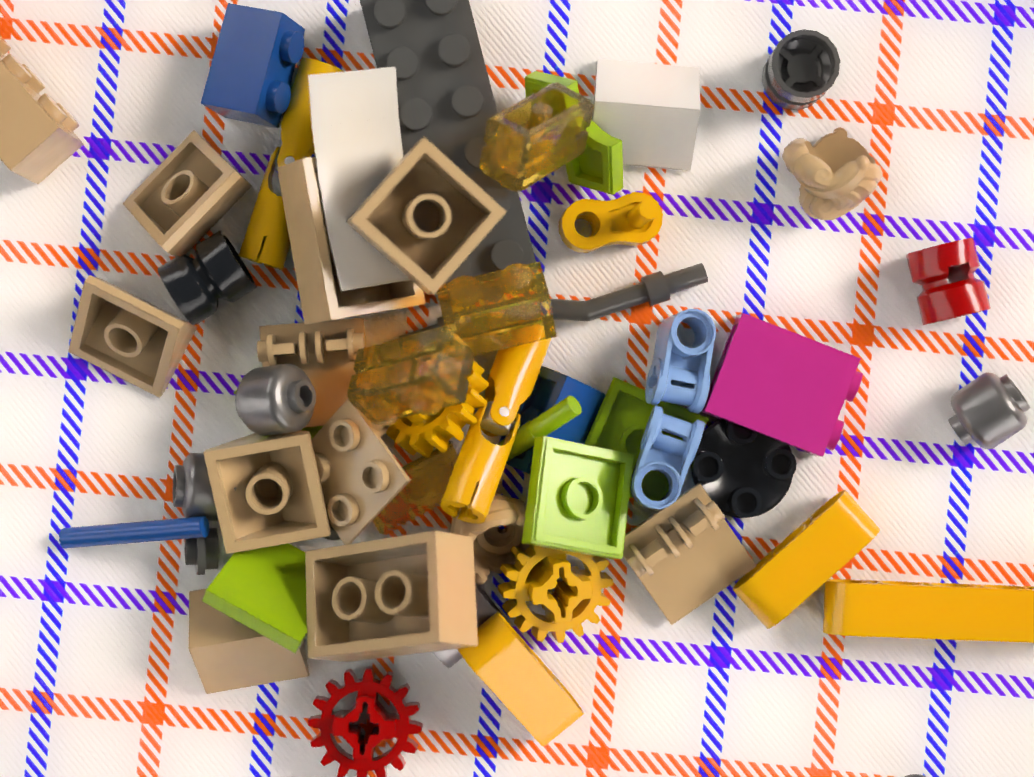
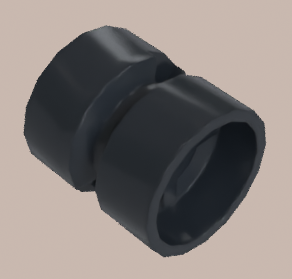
[158,230,257,326]

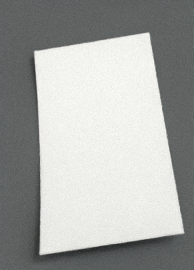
[308,66,410,291]

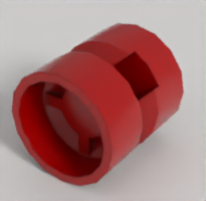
[906,238,991,325]

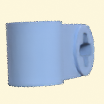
[645,309,716,414]
[630,405,705,509]

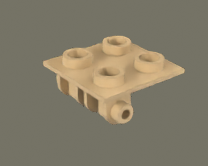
[257,318,371,428]
[311,397,410,545]
[623,483,756,625]

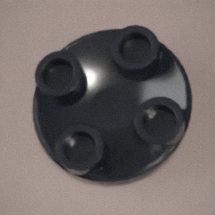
[691,419,797,518]

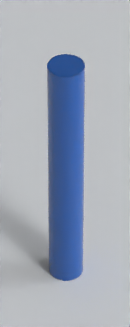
[59,516,210,549]

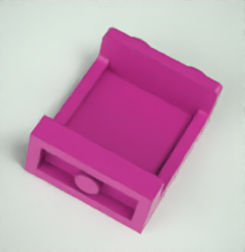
[701,313,863,457]

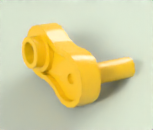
[558,192,663,253]

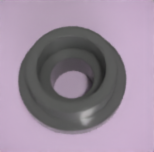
[184,527,219,575]

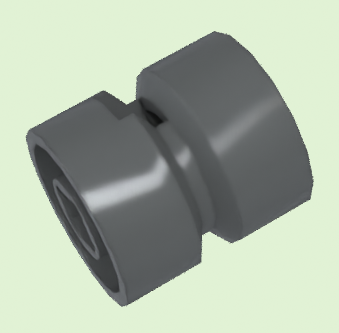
[762,29,840,111]

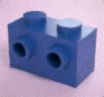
[200,3,305,128]

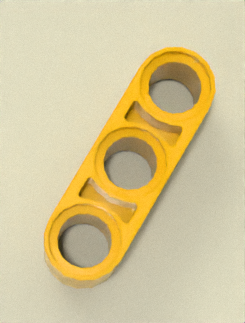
[732,490,880,629]
[457,612,584,747]

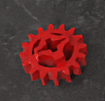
[308,666,423,777]

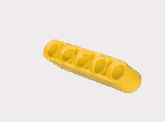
[823,579,1034,643]

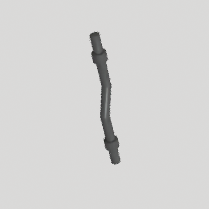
[399,263,708,356]

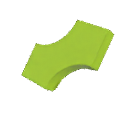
[525,71,624,195]

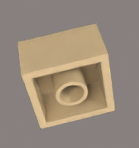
[346,137,506,295]

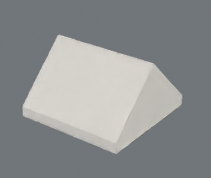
[592,59,701,171]

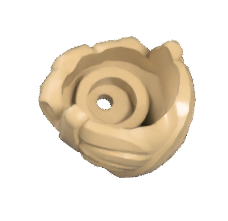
[782,127,883,220]
[450,493,530,585]

